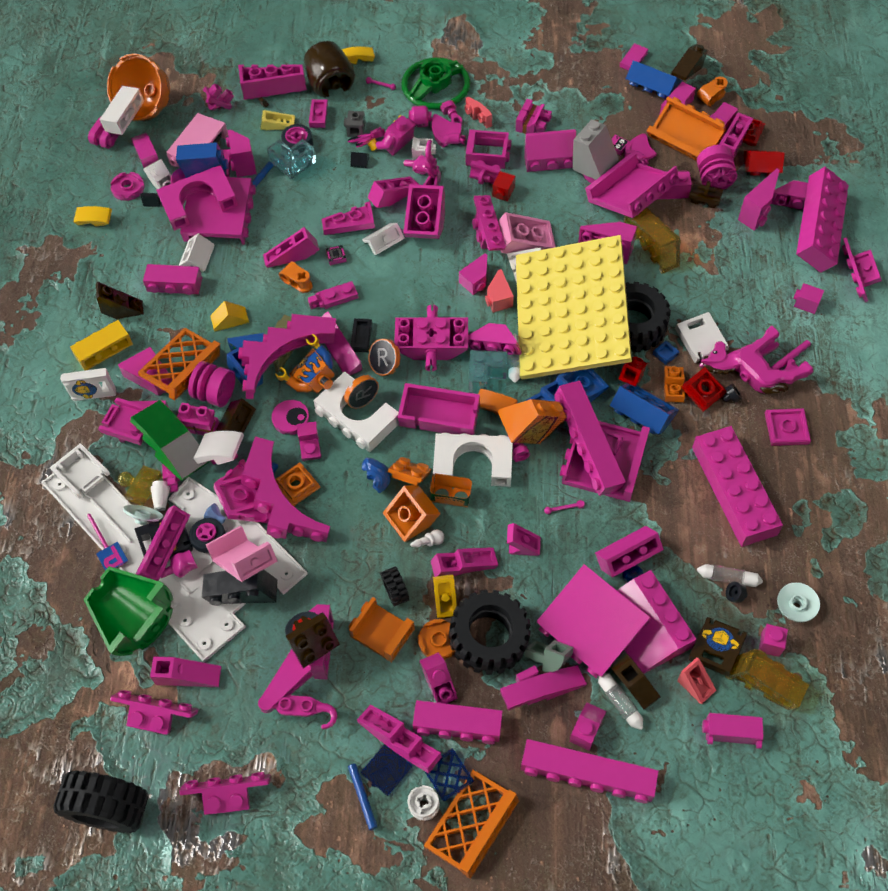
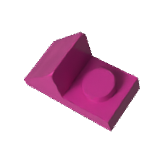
[297,421,321,461]
[507,523,541,556]

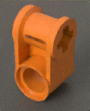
[697,77,728,106]
[279,261,313,293]

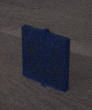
[360,744,413,797]

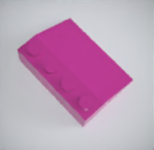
[617,570,697,674]

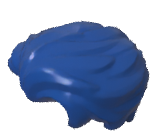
[362,457,391,493]

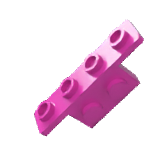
[472,195,506,251]
[842,237,882,302]
[110,690,198,735]
[179,772,271,815]

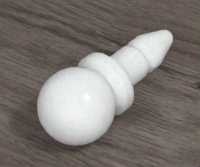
[410,529,445,547]

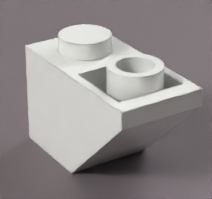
[143,159,171,189]

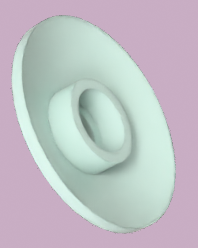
[123,504,163,525]
[777,583,820,622]

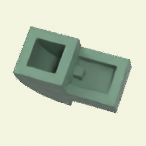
[524,640,573,672]

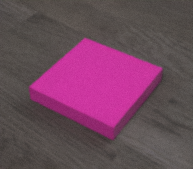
[765,408,811,446]

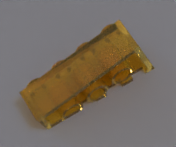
[624,208,681,274]

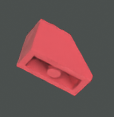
[485,269,514,312]

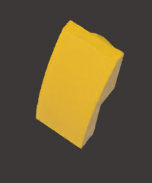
[342,47,375,64]
[73,206,112,227]

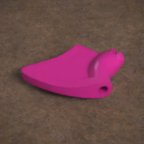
[432,114,466,148]
[624,134,657,166]

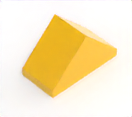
[211,301,249,332]

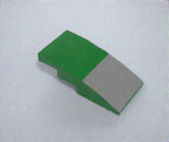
[130,400,209,481]

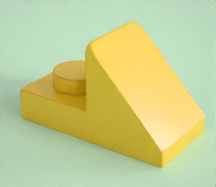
[433,575,457,618]

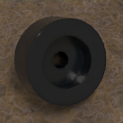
[722,383,743,403]
[725,581,748,603]

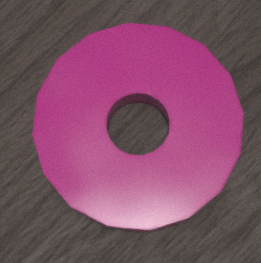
[110,172,145,201]

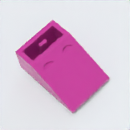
[578,222,637,264]

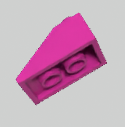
[738,169,780,231]

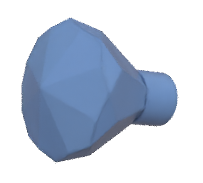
[204,503,226,524]

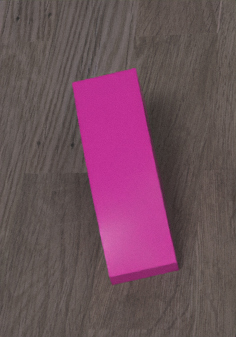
[131,133,159,168]

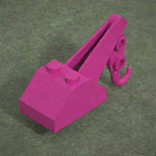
[403,140,445,239]
[258,604,337,729]

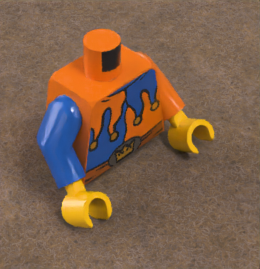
[275,334,334,393]

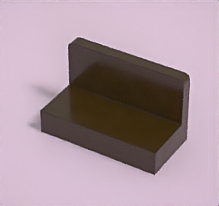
[215,398,256,434]

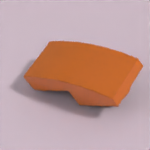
[664,366,685,402]
[478,388,518,415]

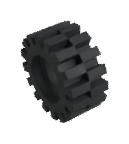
[380,566,410,607]

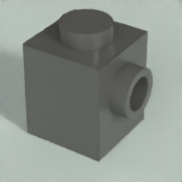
[344,111,366,137]

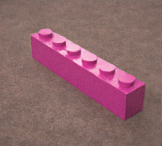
[555,381,626,496]
[521,739,659,804]

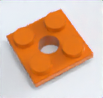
[388,457,431,486]
[275,462,321,506]

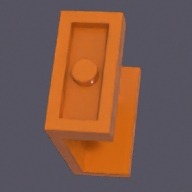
[349,597,415,662]

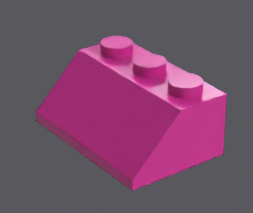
[524,129,576,172]

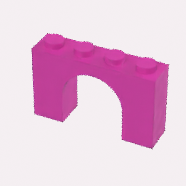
[660,82,738,130]
[156,165,238,231]

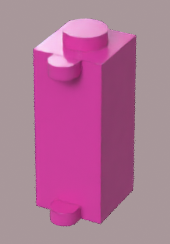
[702,713,763,749]

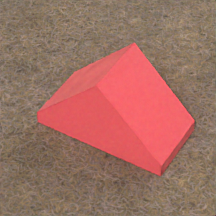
[677,658,717,704]

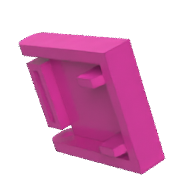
[98,398,147,445]

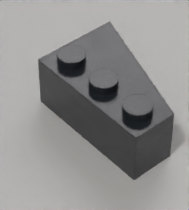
[202,569,278,605]

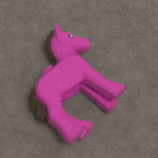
[699,325,814,395]

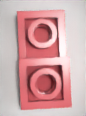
[464,97,492,128]

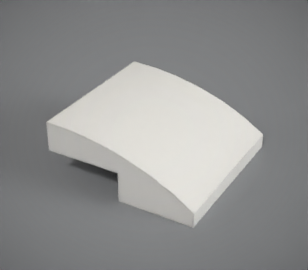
[193,431,244,465]

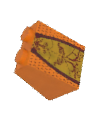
[498,399,567,444]

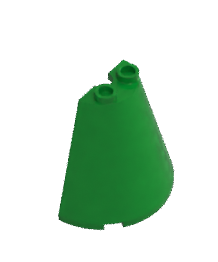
[83,566,173,656]

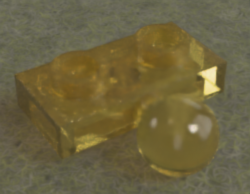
[118,465,161,506]

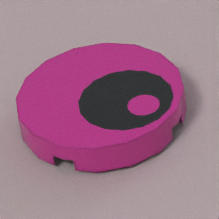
[272,400,309,435]

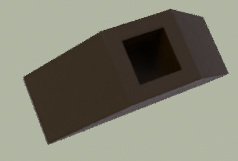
[95,282,144,319]
[610,651,661,710]

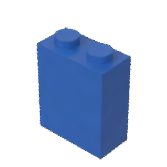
[176,143,229,178]

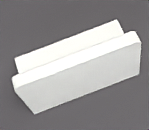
[362,223,405,255]
[179,233,215,272]

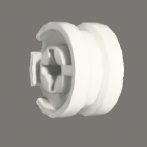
[407,785,440,821]

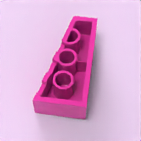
[238,65,307,100]

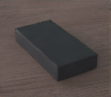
[350,318,372,353]

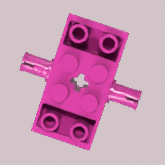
[394,305,468,372]

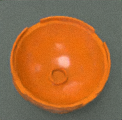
[107,54,170,121]

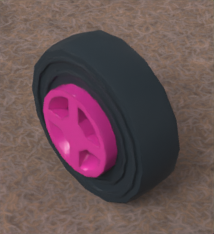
[189,518,226,553]

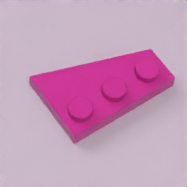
[322,201,375,235]

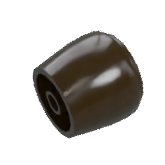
[304,41,355,98]

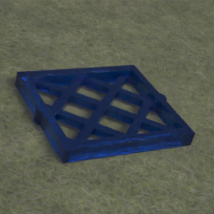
[424,748,474,802]

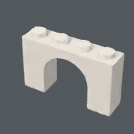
[313,372,399,452]
[433,433,513,487]

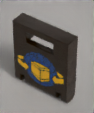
[689,617,748,677]

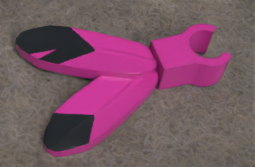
[347,127,385,148]

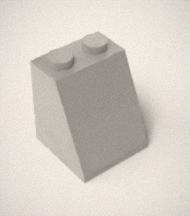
[573,119,619,180]

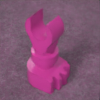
[441,100,462,123]
[507,434,530,462]

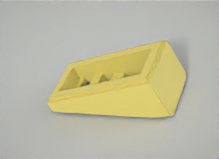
[261,110,295,130]

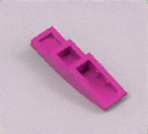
[500,665,586,711]
[357,704,442,774]

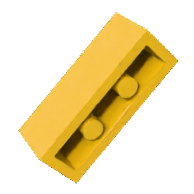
[70,320,133,371]

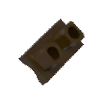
[689,181,723,208]

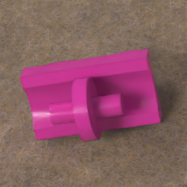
[203,83,234,111]
[469,160,501,185]

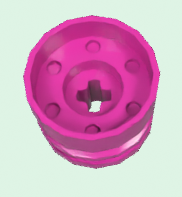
[697,145,738,189]
[188,361,236,408]

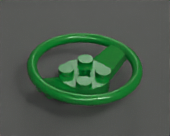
[401,57,471,110]

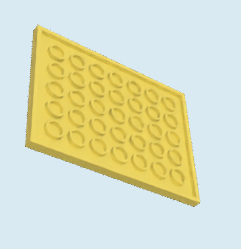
[516,235,632,380]

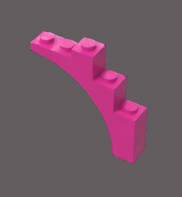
[238,314,336,399]
[241,437,330,542]

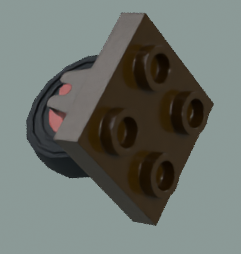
[285,611,340,669]

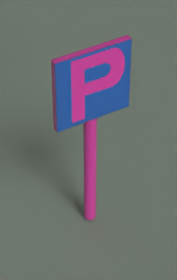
[87,514,129,571]

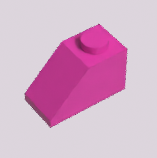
[459,253,488,295]
[569,702,606,751]

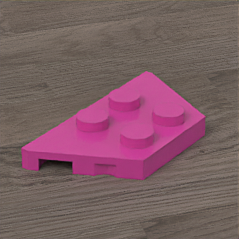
[213,459,271,523]

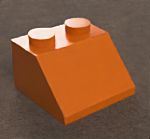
[383,485,441,542]

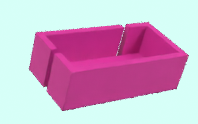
[397,383,480,435]

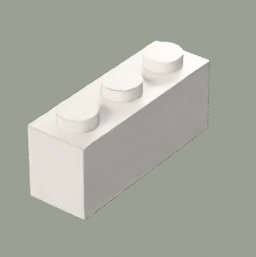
[100,86,144,135]

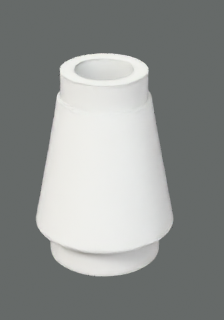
[150,481,170,511]

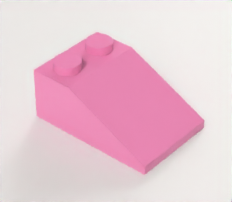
[498,212,556,254]

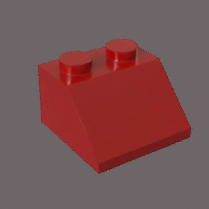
[744,150,785,176]

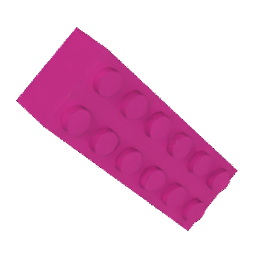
[796,167,849,273]
[692,426,783,547]

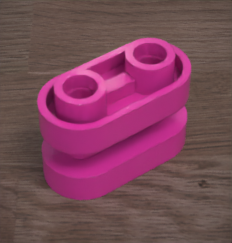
[88,117,120,149]

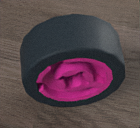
[281,124,313,156]

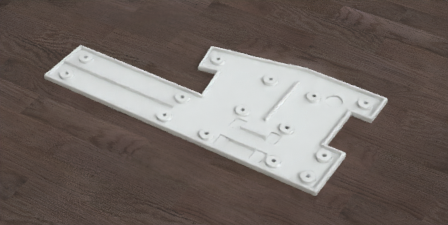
[41,456,308,663]

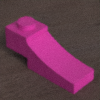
[430,547,498,577]

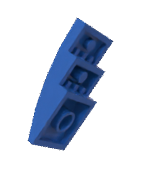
[526,368,609,403]

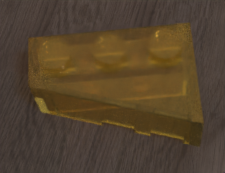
[725,649,809,710]

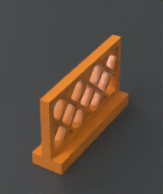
[138,328,220,401]
[424,770,519,879]

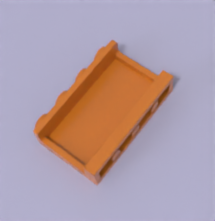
[647,97,727,161]

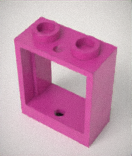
[466,129,512,169]

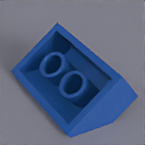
[626,60,683,99]
[610,383,679,434]

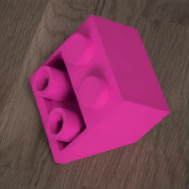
[226,129,257,177]

